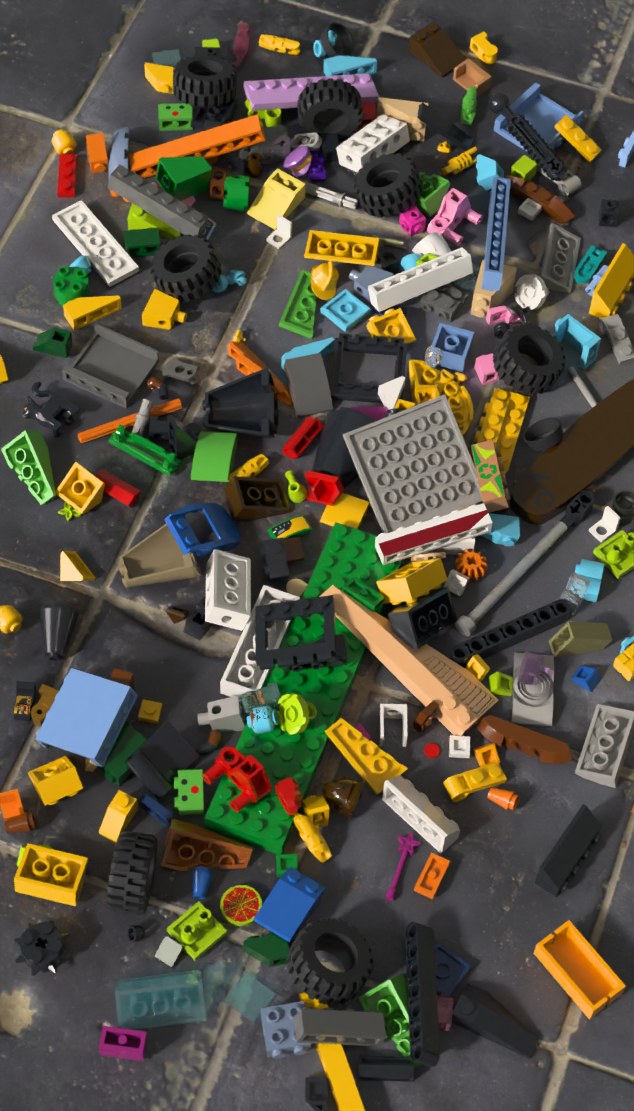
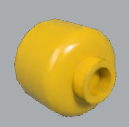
[52,129,77,155]
[0,605,23,634]

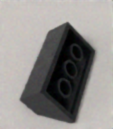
[388,587,457,649]
[535,804,602,897]

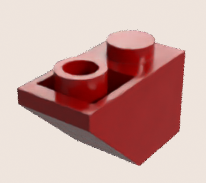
[358,102,376,132]

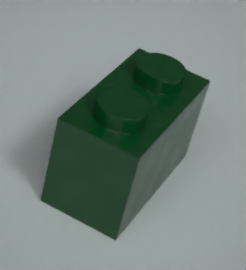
[123,228,161,258]

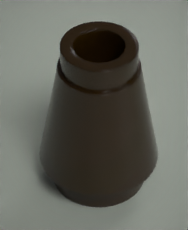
[247,153,263,178]

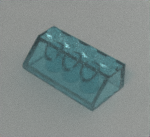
[114,970,206,1030]

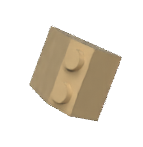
[376,97,428,141]

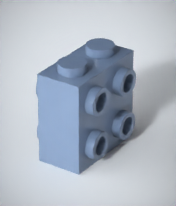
[260,1001,311,1059]

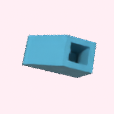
[476,154,504,191]

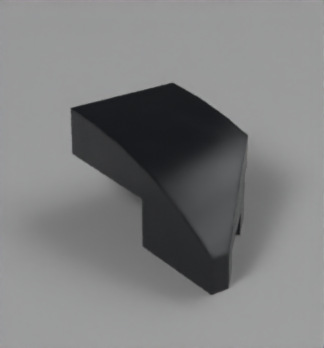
[305,1077,328,1111]

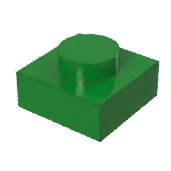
[276,854,298,877]

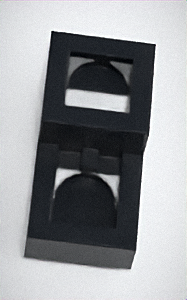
[377,249,405,275]

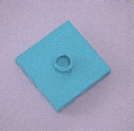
[320,289,371,332]

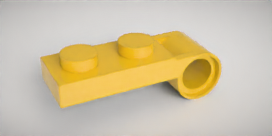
[443,762,507,802]

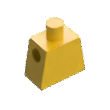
[142,289,187,330]

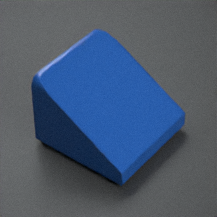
[571,665,601,692]

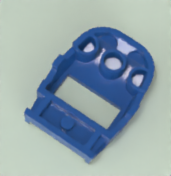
[164,503,241,557]

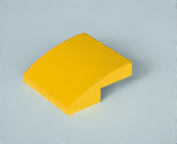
[320,493,370,529]

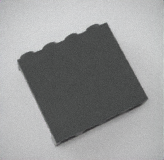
[62,324,159,409]

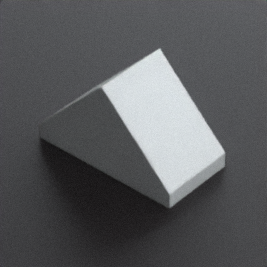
[378,376,406,413]

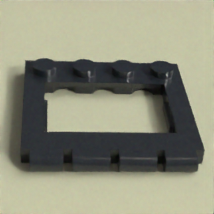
[330,333,407,403]
[255,595,336,670]

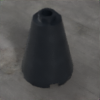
[40,604,79,661]

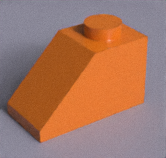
[86,132,108,174]

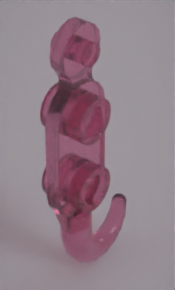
[232,23,249,67]

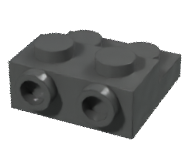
[420,284,468,323]

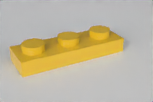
[554,114,602,162]

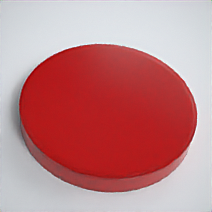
[424,743,440,758]

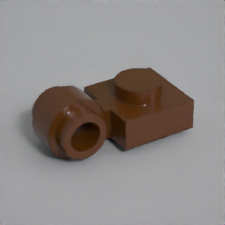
[413,700,440,732]

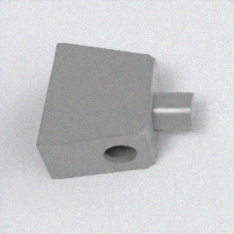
[197,696,246,732]

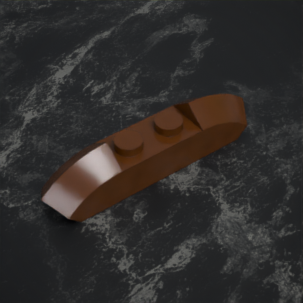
[504,175,575,224]
[476,715,573,764]

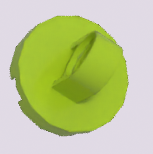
[276,693,317,735]

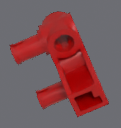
[202,746,272,813]

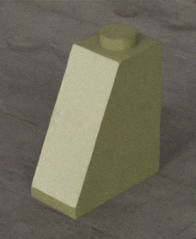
[548,621,612,658]

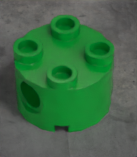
[224,175,250,211]
[53,266,90,306]

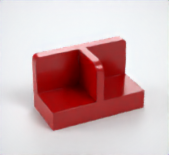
[305,470,344,506]

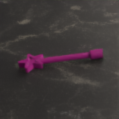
[386,832,420,901]

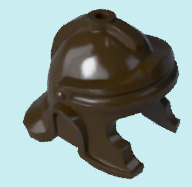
[322,776,366,820]

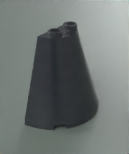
[202,368,279,439]
[311,407,375,488]

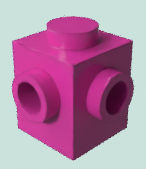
[399,205,426,237]

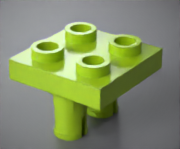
[593,530,634,579]
[167,901,227,961]

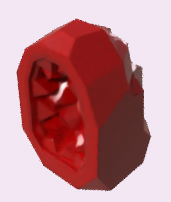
[275,777,302,815]

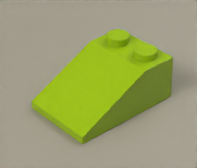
[127,203,181,239]

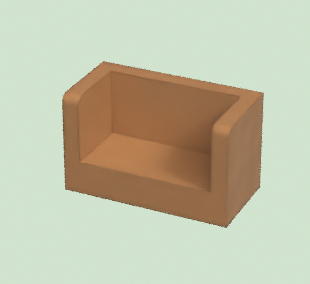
[453,58,492,97]

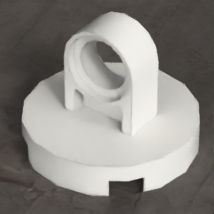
[515,274,549,310]

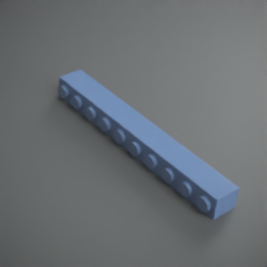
[481,177,511,291]

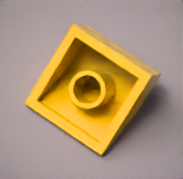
[28,756,83,805]

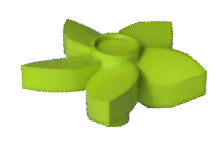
[58,501,81,522]

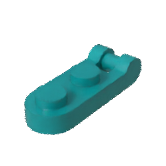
[574,245,608,284]

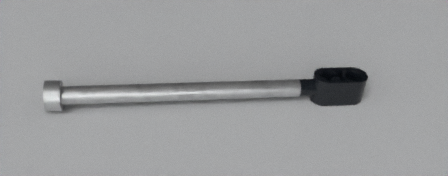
[455,490,595,637]

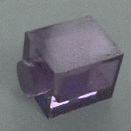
[517,651,544,685]

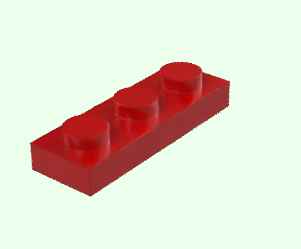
[57,154,77,198]

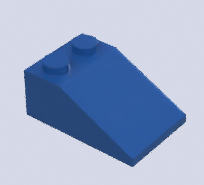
[253,867,326,942]

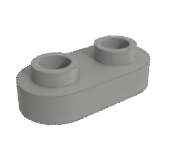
[291,132,322,151]

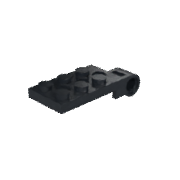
[191,96,238,131]

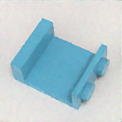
[552,314,601,370]

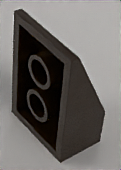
[408,22,465,78]
[224,476,291,521]

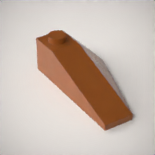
[160,819,253,871]

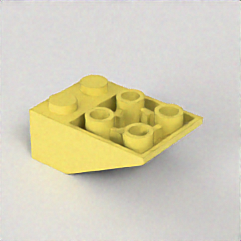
[247,168,305,229]

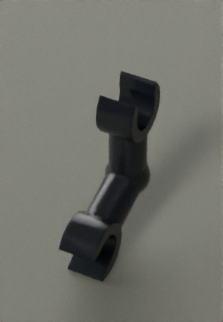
[517,306,532,326]

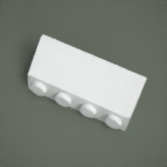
[382,776,460,854]

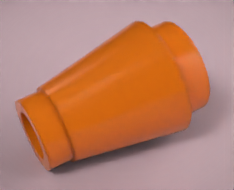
[487,787,520,811]

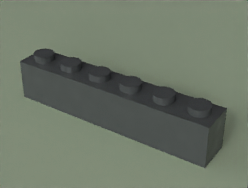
[107,164,208,236]

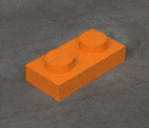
[414,852,450,899]

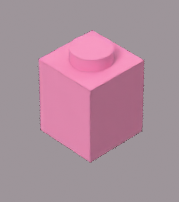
[475,353,499,385]

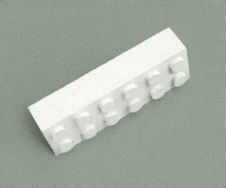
[220,585,300,702]

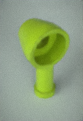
[285,470,308,503]

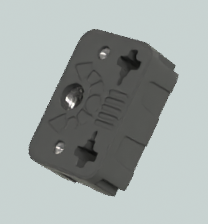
[237,125,291,168]

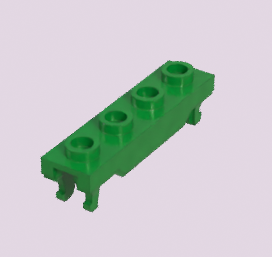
[109,424,181,477]

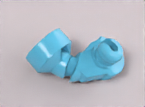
[313,30,337,57]
[213,270,247,293]

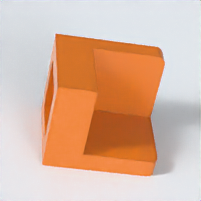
[0,788,24,822]

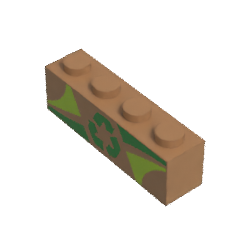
[471,439,511,513]

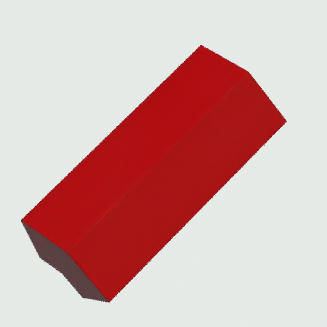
[283,416,324,459]
[95,469,141,508]

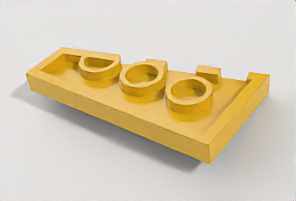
[324,718,408,795]

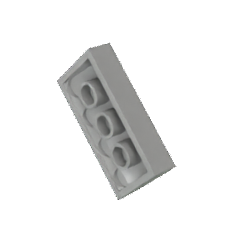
[575,704,634,788]

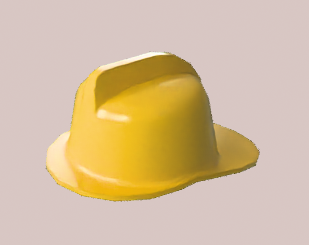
[311,261,339,300]

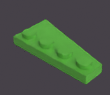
[279,269,316,339]

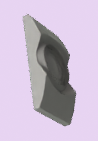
[511,652,554,728]

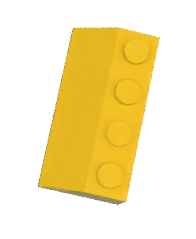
[304,230,379,266]
[589,243,634,318]

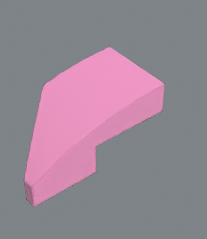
[486,306,522,325]

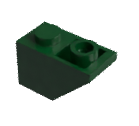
[32,327,73,358]
[243,932,289,967]

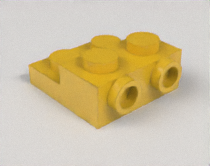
[366,308,416,345]

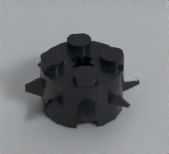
[14,920,71,976]

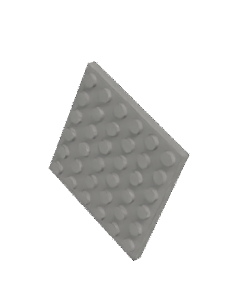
[343,394,482,533]

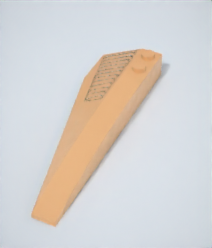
[319,585,499,736]

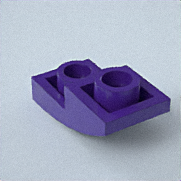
[307,150,326,180]

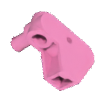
[427,188,483,246]

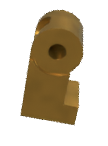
[31,684,59,726]

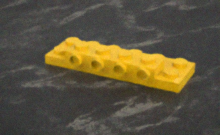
[470,388,530,474]

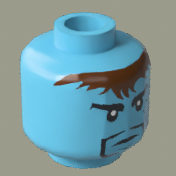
[247,705,278,734]

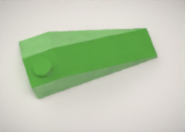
[414,172,450,217]
[1,430,56,505]
[358,974,421,1067]

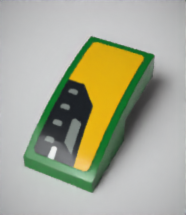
[268,515,312,540]

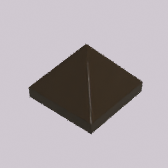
[165,606,189,624]

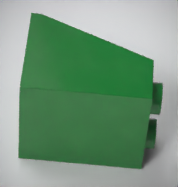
[155,157,212,201]

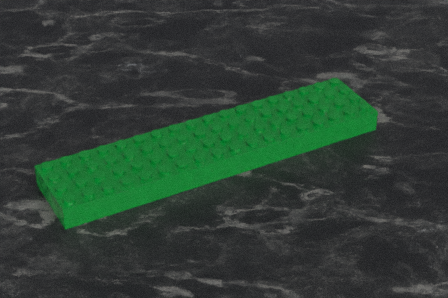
[204,522,406,854]

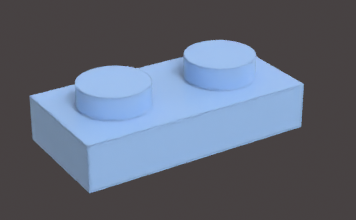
[618,132,634,168]

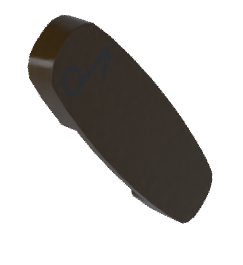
[510,379,634,525]

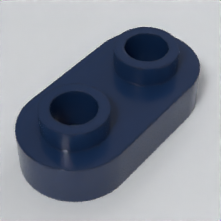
[138,795,175,827]

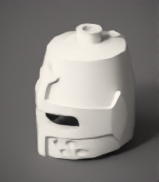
[412,231,452,257]

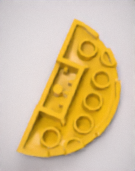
[409,359,473,436]

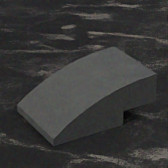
[284,353,333,418]

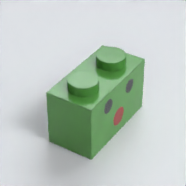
[158,103,193,131]
[174,769,204,815]

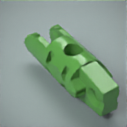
[461,86,477,125]

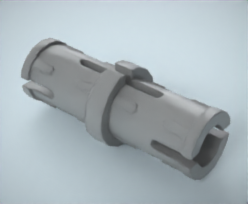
[131,399,154,437]

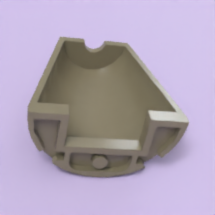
[118,523,202,589]

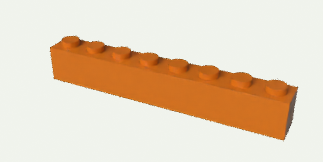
[129,114,266,178]

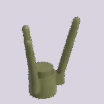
[369,234,407,255]

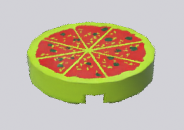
[220,885,262,927]

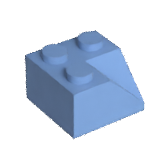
[428,323,474,372]

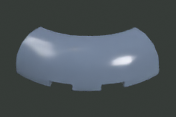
[108,127,130,180]

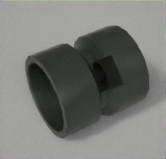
[611,490,634,525]

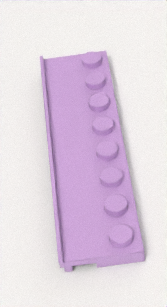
[243,74,380,110]

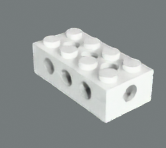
[336,114,410,172]
[205,549,251,631]

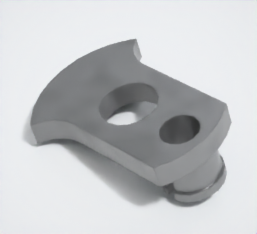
[162,357,199,384]

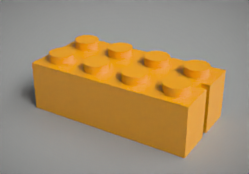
[534,920,626,1020]

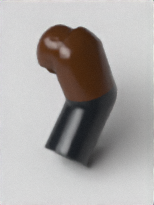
[147,377,168,400]
[197,730,223,755]

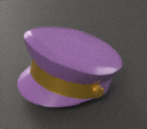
[284,146,312,177]

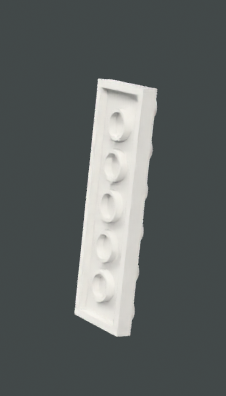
[52,200,139,287]

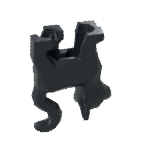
[22,382,80,438]

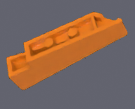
[228,342,293,407]

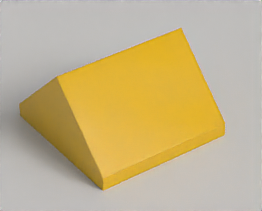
[55,462,105,514]

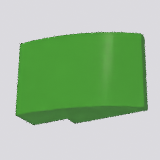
[191,431,238,482]

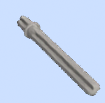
[272,172,358,209]

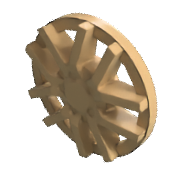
[410,552,446,561]

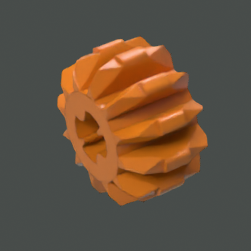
[455,549,488,582]

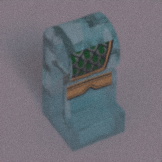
[240,682,281,714]

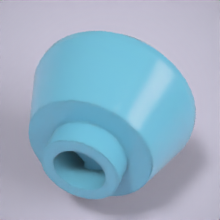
[401,253,423,271]
[69,255,92,275]

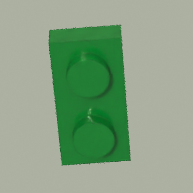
[342,577,385,612]

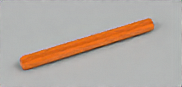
[78,398,182,443]

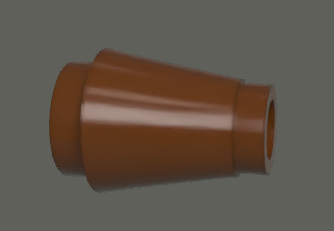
[4,812,37,834]

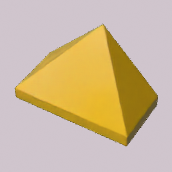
[60,551,96,581]

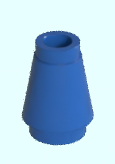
[192,867,213,899]

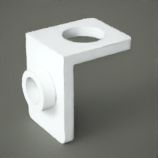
[266,214,292,249]
[589,506,620,542]

